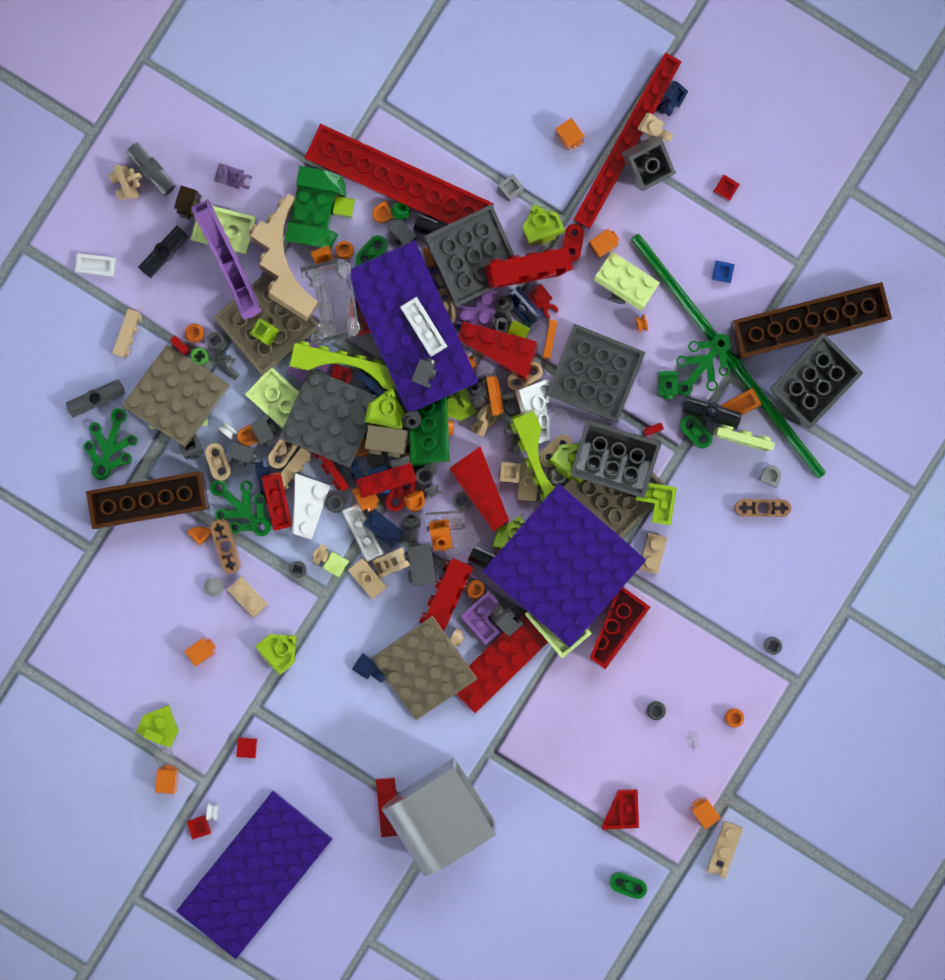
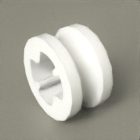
[218,421,237,439]
[206,803,219,821]

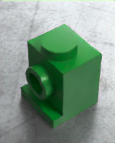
[657,371,678,399]

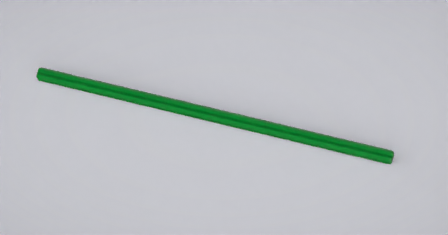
[631,234,826,478]

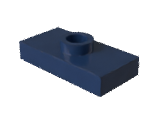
[356,371,386,396]

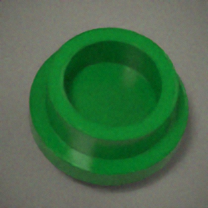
[391,202,410,220]

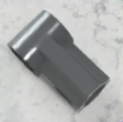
[416,463,438,486]

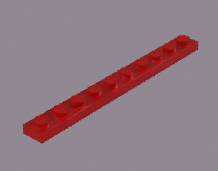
[573,52,682,230]

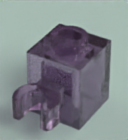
[214,163,252,189]

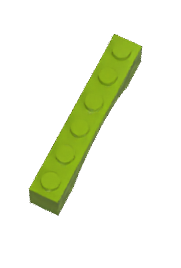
[289,341,398,393]
[510,409,555,501]

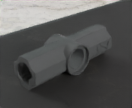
[125,142,176,196]
[66,379,126,418]

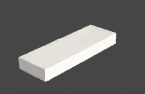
[400,297,447,357]
[342,503,384,562]

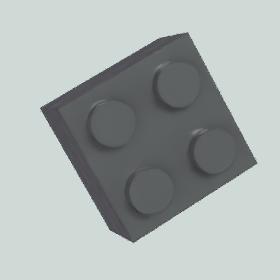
[621,135,676,191]
[404,544,437,586]

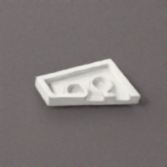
[515,379,550,443]
[292,473,330,540]

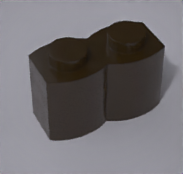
[174,185,202,220]

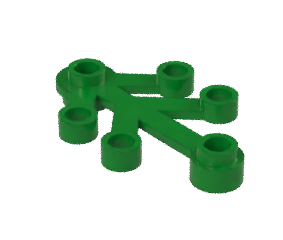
[676,334,731,396]
[83,408,138,480]
[210,480,271,536]

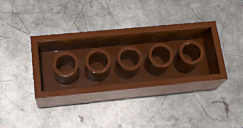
[86,471,210,529]

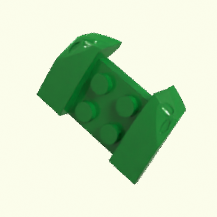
[284,166,346,247]

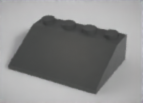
[770,333,863,429]
[570,418,662,498]

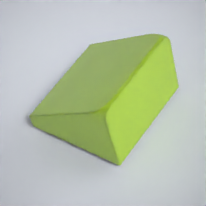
[333,196,355,218]
[249,318,279,346]
[507,321,530,338]
[323,551,349,578]

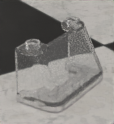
[300,259,360,345]

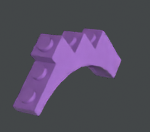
[191,199,262,320]

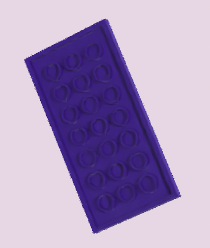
[344,240,478,412]
[176,790,333,959]

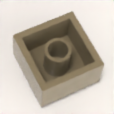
[365,425,408,458]

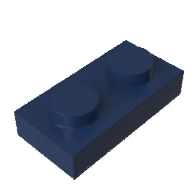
[508,286,544,328]
[362,509,405,548]

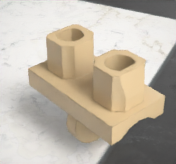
[109,165,142,200]

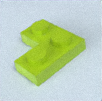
[635,483,677,525]

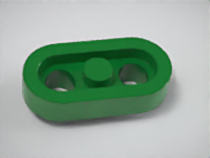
[355,235,388,266]
[680,415,713,449]
[609,872,647,899]

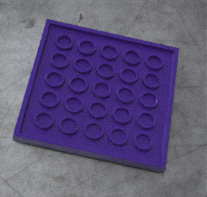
[482,483,646,647]

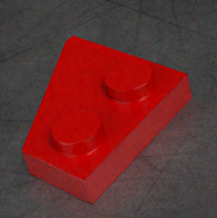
[602,789,639,830]

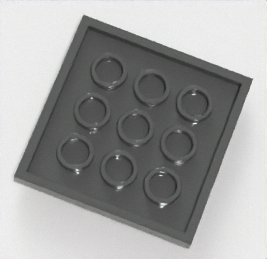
[423,204,515,307]
[546,324,646,423]
[279,369,378,469]

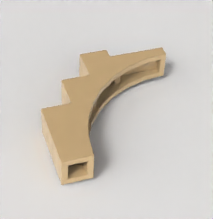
[249,194,318,322]

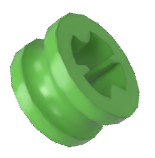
[191,348,209,366]

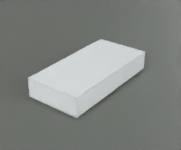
[75,253,116,277]

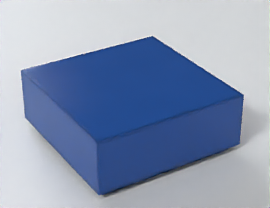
[712,261,735,284]

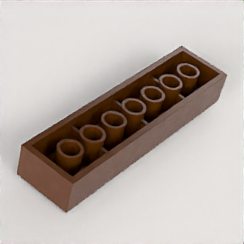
[730,282,892,360]

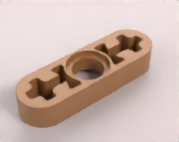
[734,499,791,517]
[210,519,241,574]

